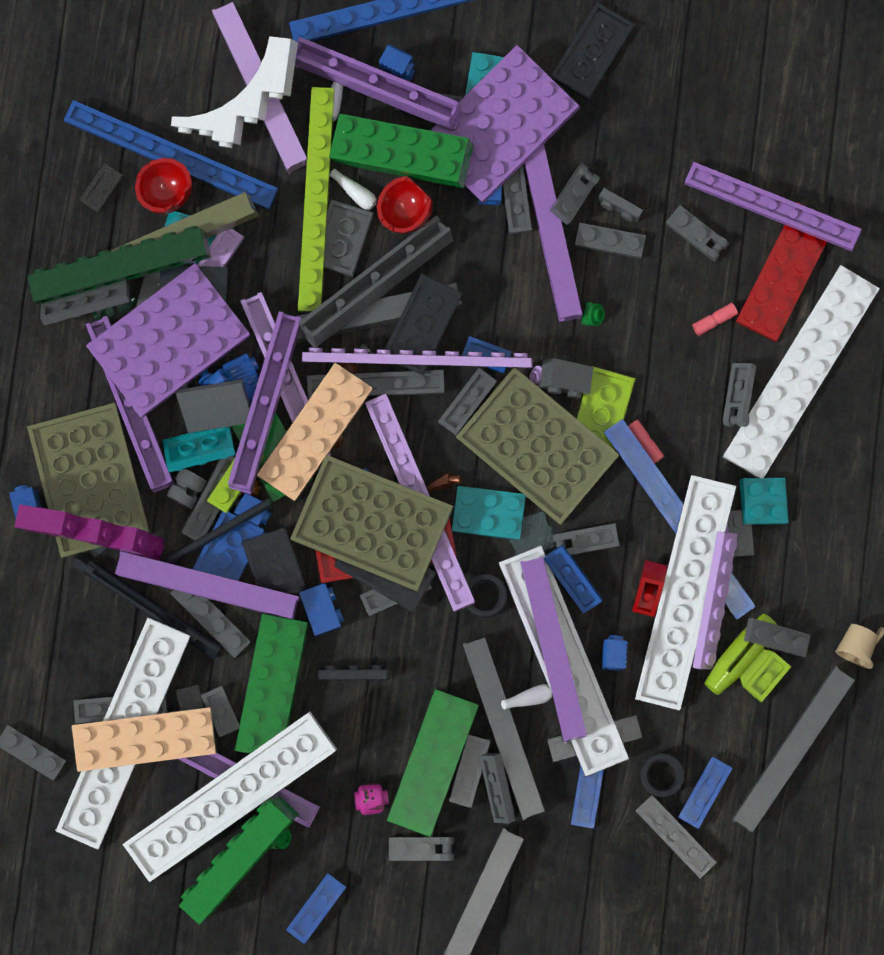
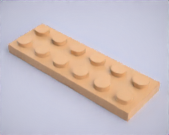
[257,363,373,501]
[72,707,216,772]

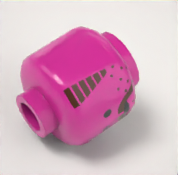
[354,783,389,815]

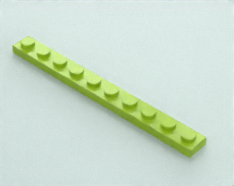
[298,87,335,312]

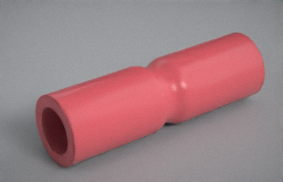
[692,302,738,336]
[628,419,664,464]

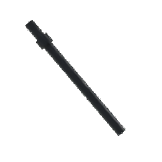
[161,498,273,565]

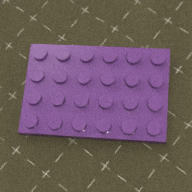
[430,45,580,203]
[86,263,251,418]

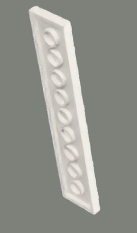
[723,265,880,478]
[635,475,736,710]
[499,546,629,776]
[56,618,191,849]
[123,712,337,882]

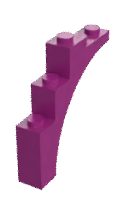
[14,504,164,561]

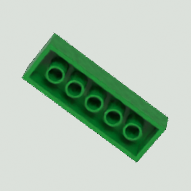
[329,114,474,188]
[235,614,309,754]
[387,689,479,837]
[179,796,299,925]

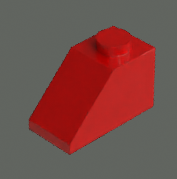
[632,560,668,617]

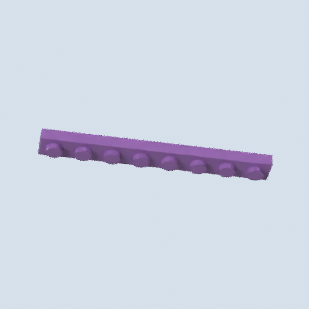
[685,162,861,251]

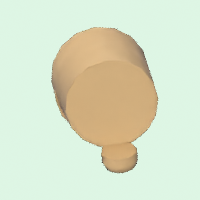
[835,624,884,669]

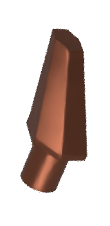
[427,472,463,492]

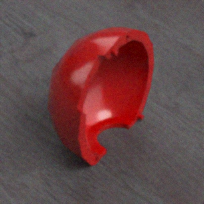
[135,158,192,214]
[377,176,433,234]

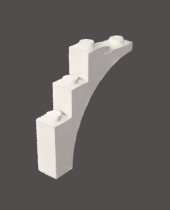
[171,37,298,148]

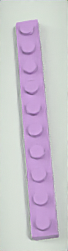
[302,348,533,367]
[365,394,475,612]

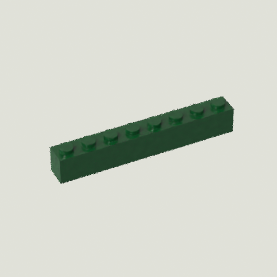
[27,226,212,305]

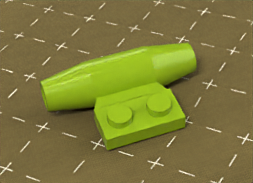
[704,613,791,702]

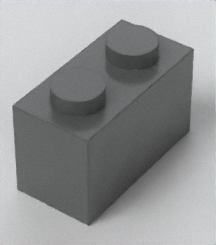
[540,358,593,398]

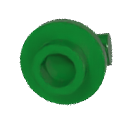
[581,302,605,326]
[270,828,291,849]

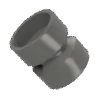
[166,469,207,510]

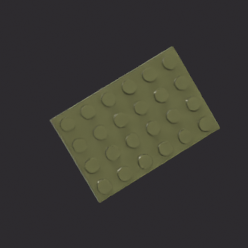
[456,367,619,525]
[27,403,150,559]
[290,455,453,592]

